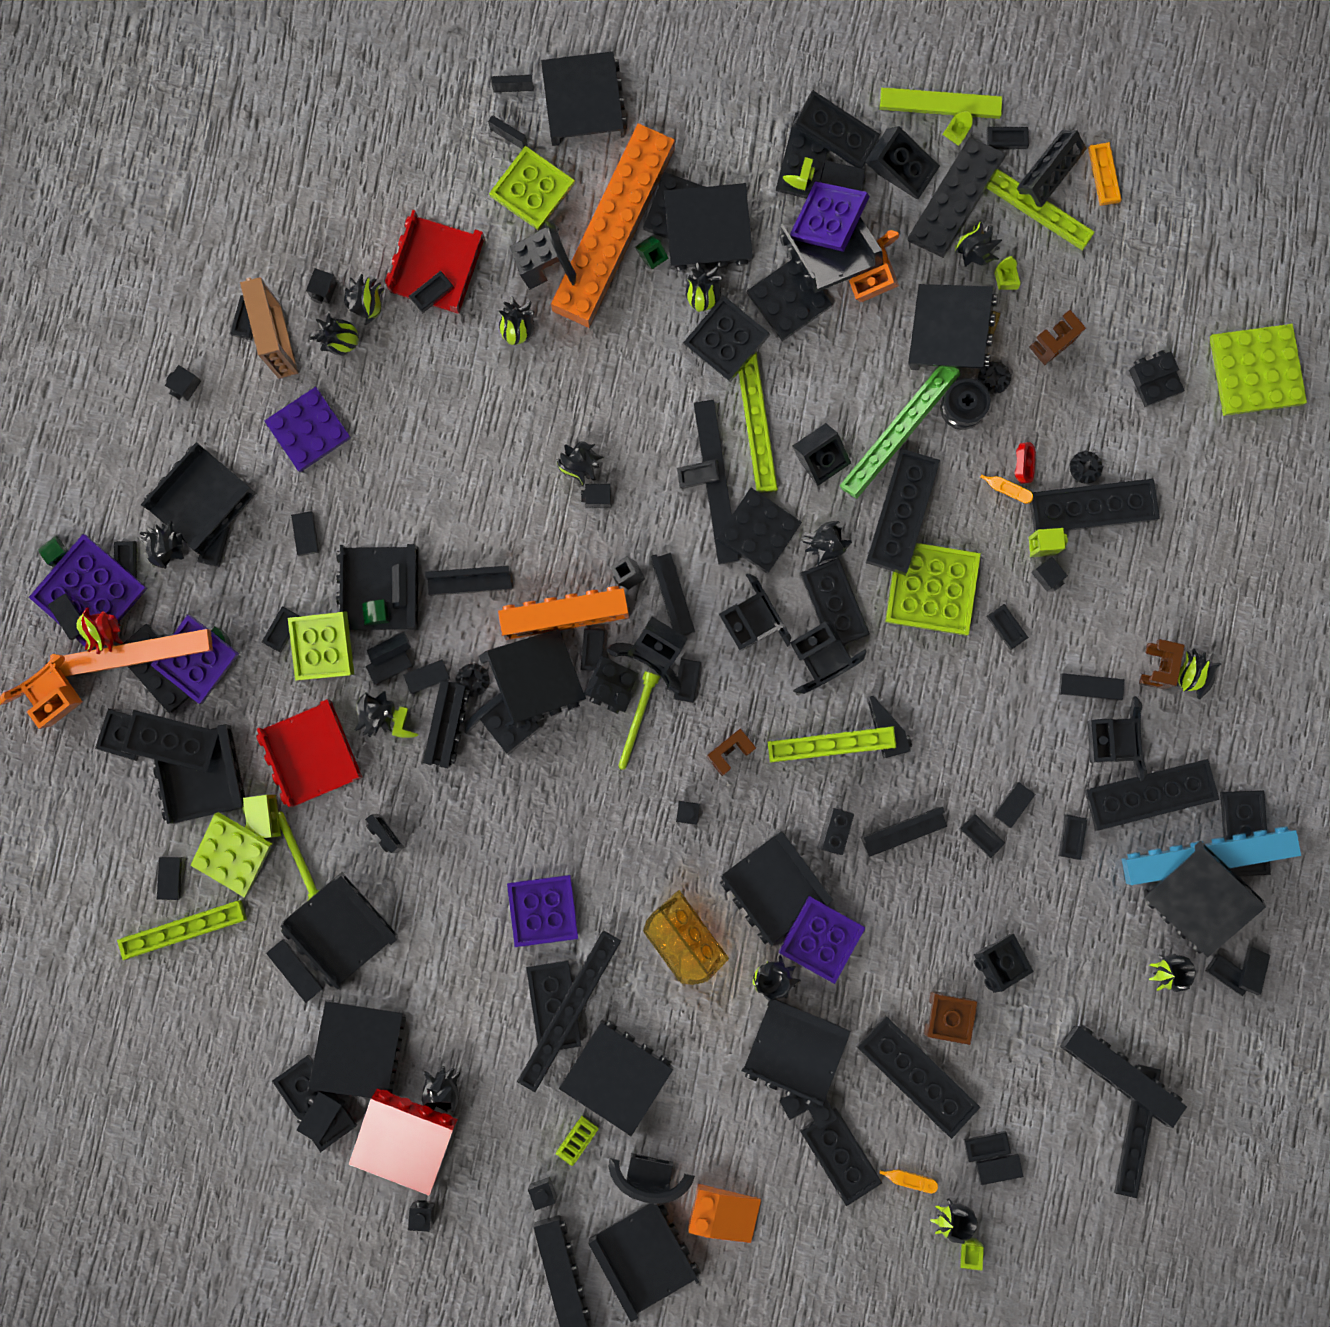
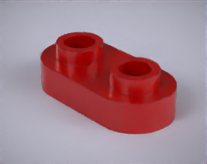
[1015,442,1036,484]

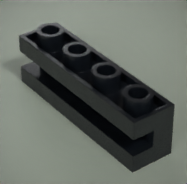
[423,679,470,769]

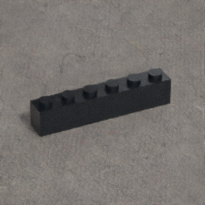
[1060,1025,1187,1128]
[533,1215,591,1327]

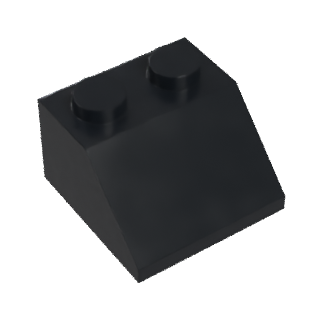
[792,423,851,486]

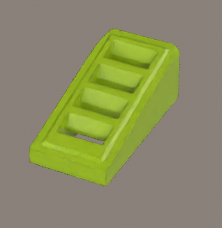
[555,1116,599,1166]

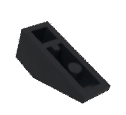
[867,696,912,759]

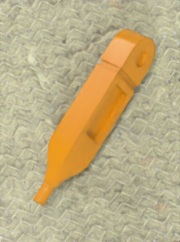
[980,475,1033,504]
[879,1169,938,1194]

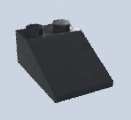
[865,126,940,199]

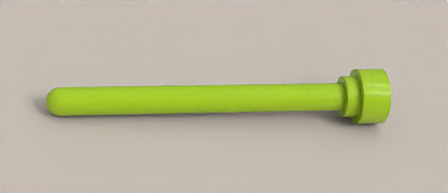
[618,671,661,770]
[278,811,319,901]

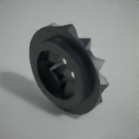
[978,361,1012,394]
[1070,450,1104,484]
[456,663,490,697]

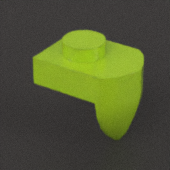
[942,111,973,146]
[783,157,815,190]
[994,256,1021,290]
[391,707,419,738]
[960,1237,984,1271]

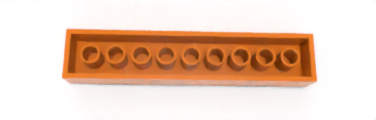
[551,123,675,328]

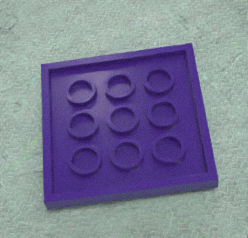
[28,534,148,650]

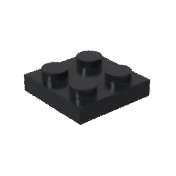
[365,814,405,853]

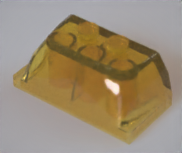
[643,890,729,985]

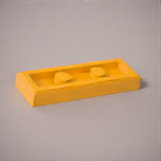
[1088,142,1121,206]

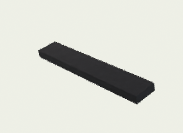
[1114,1064,1161,1199]

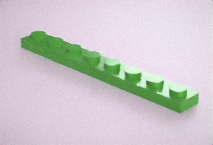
[839,366,961,499]

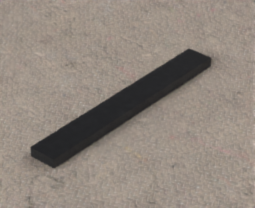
[693,400,739,565]
[517,930,622,1092]

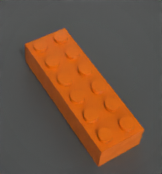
[498,586,629,640]

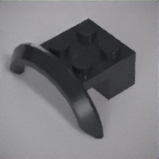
[510,221,576,290]
[719,573,791,652]
[607,616,688,693]
[790,621,867,694]
[465,693,542,755]
[1087,696,1147,781]
[608,1153,695,1204]

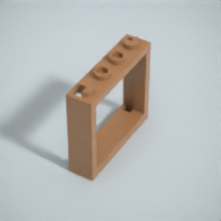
[240,277,299,379]

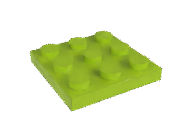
[489,146,575,231]
[288,611,355,681]
[190,812,272,898]

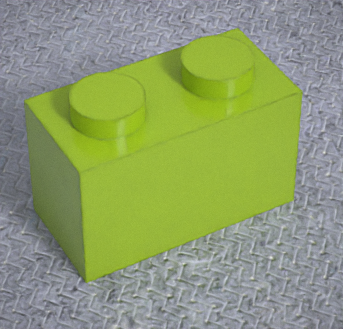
[1028,528,1068,557]
[242,794,281,839]

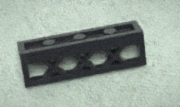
[1017,130,1087,207]
[651,553,695,636]
[425,565,512,596]
[861,807,948,857]

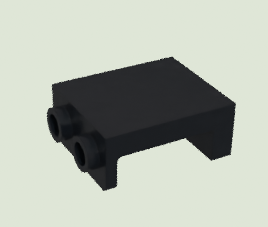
[817,808,854,855]

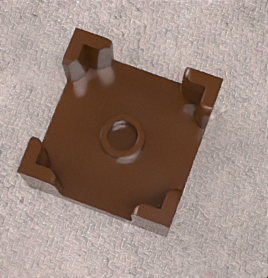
[1029,310,1086,366]
[1139,639,1185,690]
[706,728,756,776]
[924,991,977,1045]

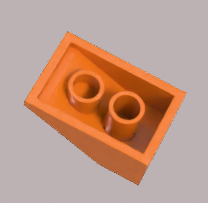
[688,1183,761,1243]

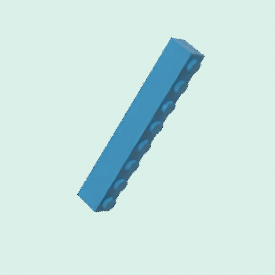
[1121,826,1301,885]

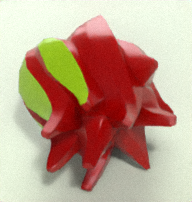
[77,607,123,654]

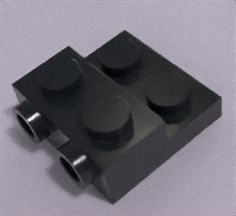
[1129,350,1185,407]
[584,656,639,714]
[974,933,1034,993]

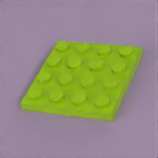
[1209,324,1307,416]
[885,543,981,636]

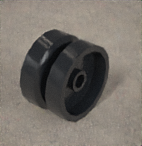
[940,378,991,430]

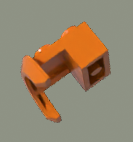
[849,230,899,303]
[0,654,83,729]

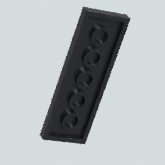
[907,137,1005,258]
[866,448,940,575]
[1030,478,1160,532]
[1084,759,1220,831]
[856,1015,981,1139]

